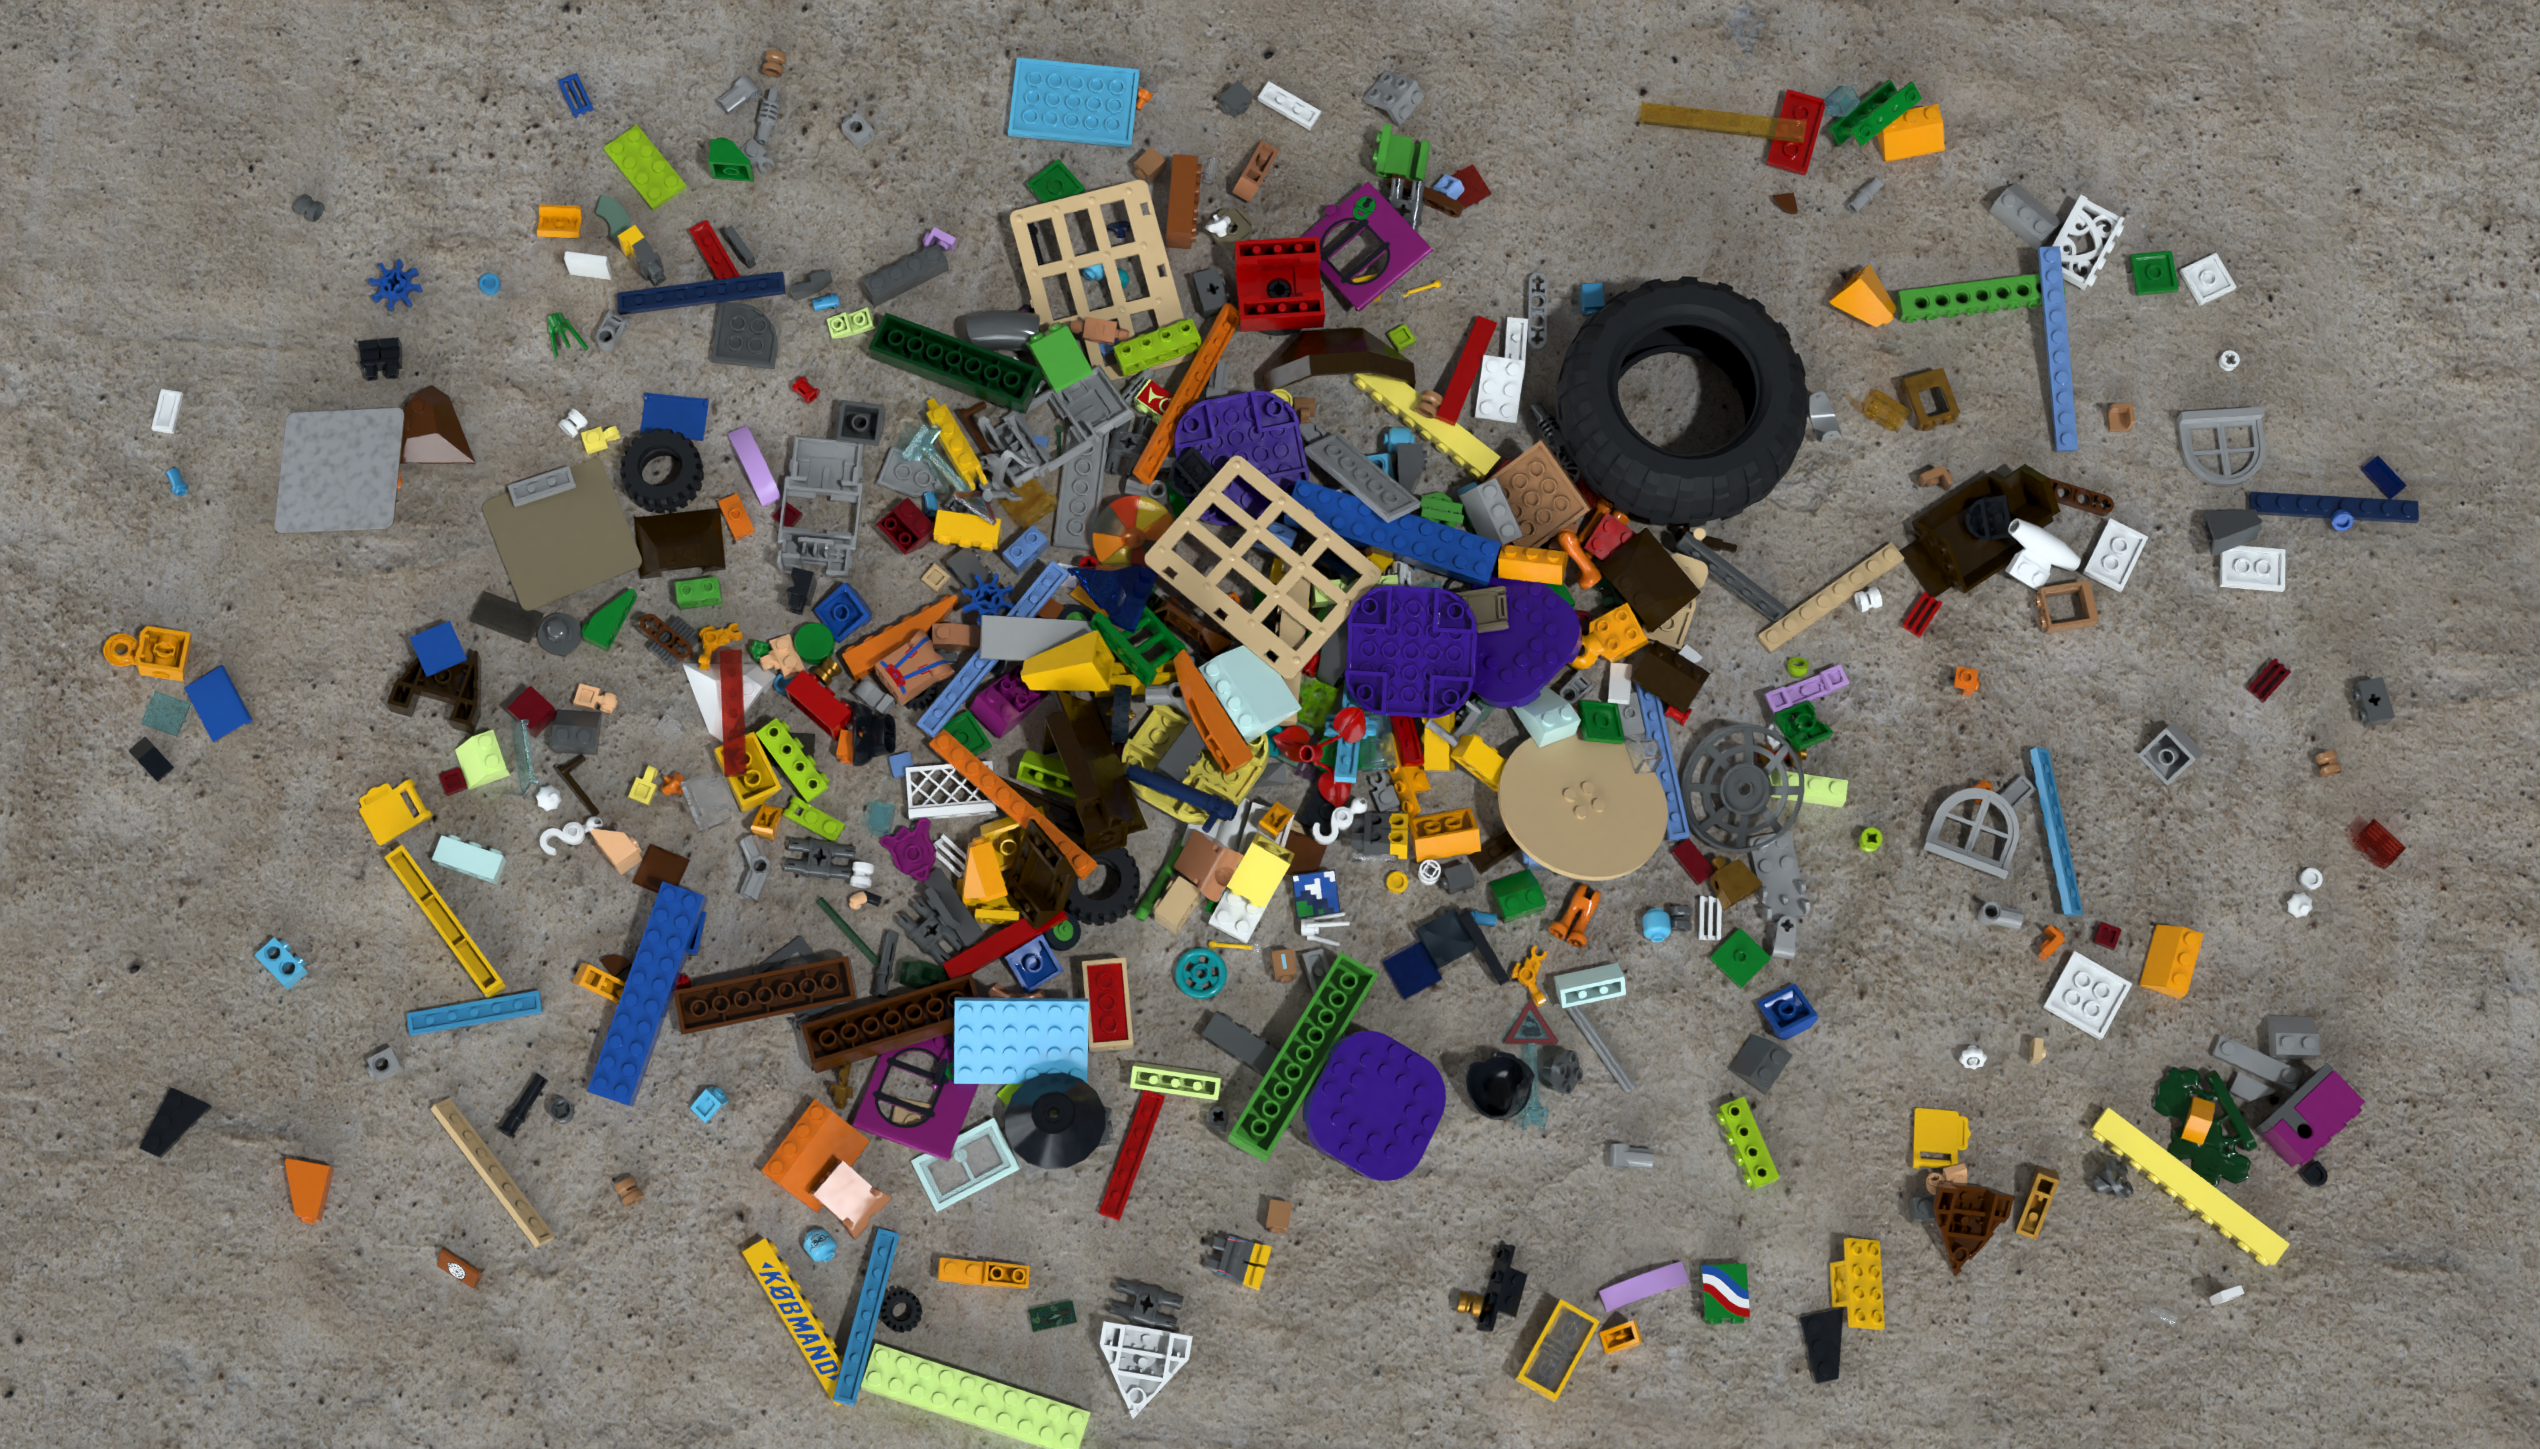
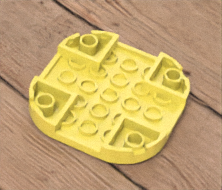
[1122,693,1269,825]

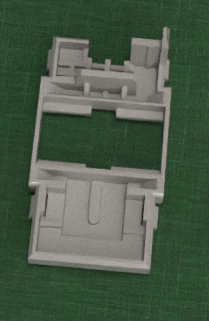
[977,364,1135,489]
[777,435,864,579]

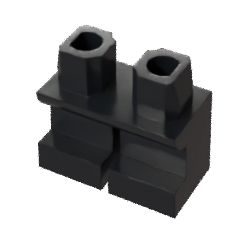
[358,337,402,381]
[786,567,817,615]

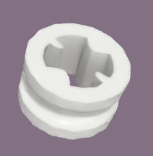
[2218,350,2240,371]

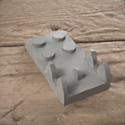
[1747,831,1810,923]

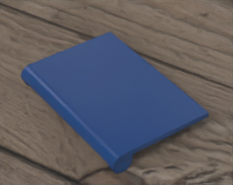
[640,392,709,441]
[184,666,253,742]

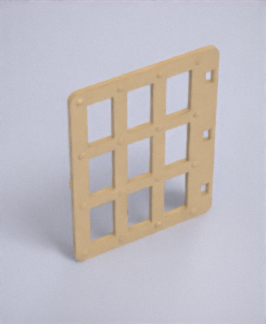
[1010,180,1193,381]
[1145,456,1381,680]

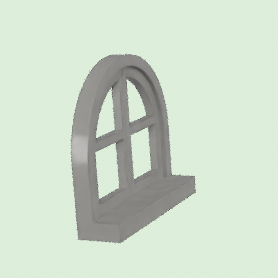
[2176,407,2266,487]
[1922,788,2019,879]

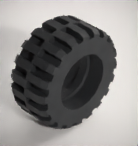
[620,428,704,514]
[1064,843,1140,926]

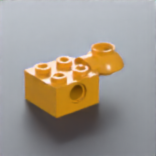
[1567,602,1650,670]
[103,626,192,682]

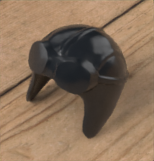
[1466,1052,1535,1120]

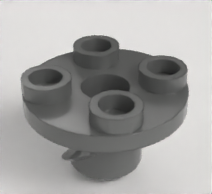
[538,613,583,657]
[1542,1049,1583,1094]
[2093,1155,2134,1199]

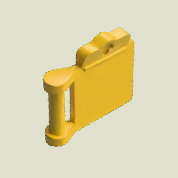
[359,779,433,846]
[1912,1108,1971,1169]

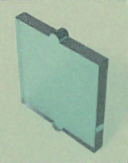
[141,691,191,737]

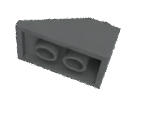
[1395,443,1427,495]

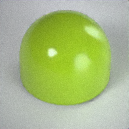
[1787,657,1809,678]

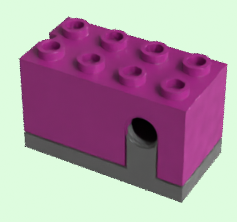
[2254,1063,2365,1167]

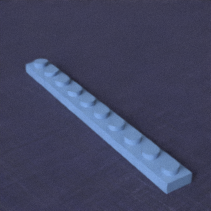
[2038,246,2078,452]
[916,560,1070,739]

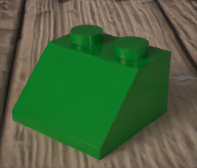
[708,137,754,182]
[1489,869,1547,924]

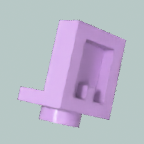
[923,227,957,252]

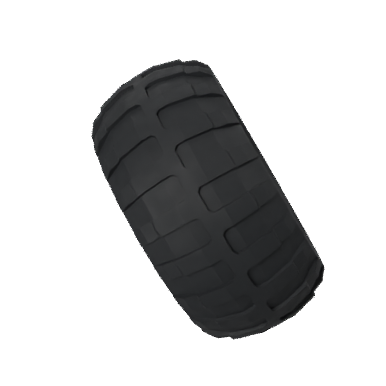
[1556,276,1810,527]

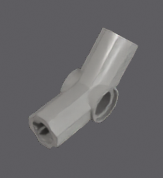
[1145,682,1192,719]
[739,834,772,901]

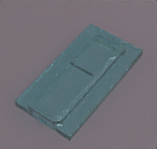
[1360,713,1397,772]

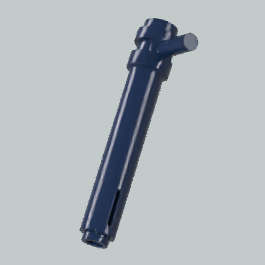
[1126,764,1238,833]

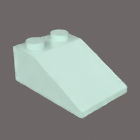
[1512,685,1581,748]

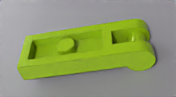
[782,796,846,842]

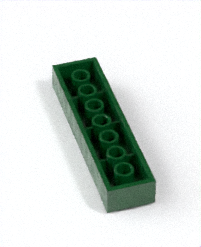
[868,313,1042,414]

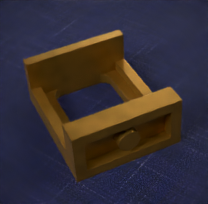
[1900,367,1960,431]

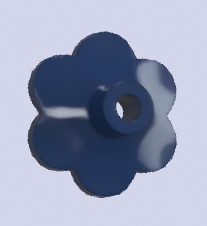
[1107,221,1131,238]

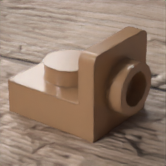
[1917,465,1953,491]

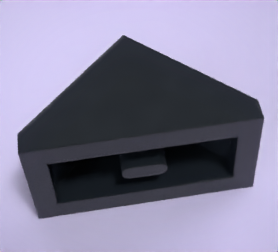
[129,737,174,782]

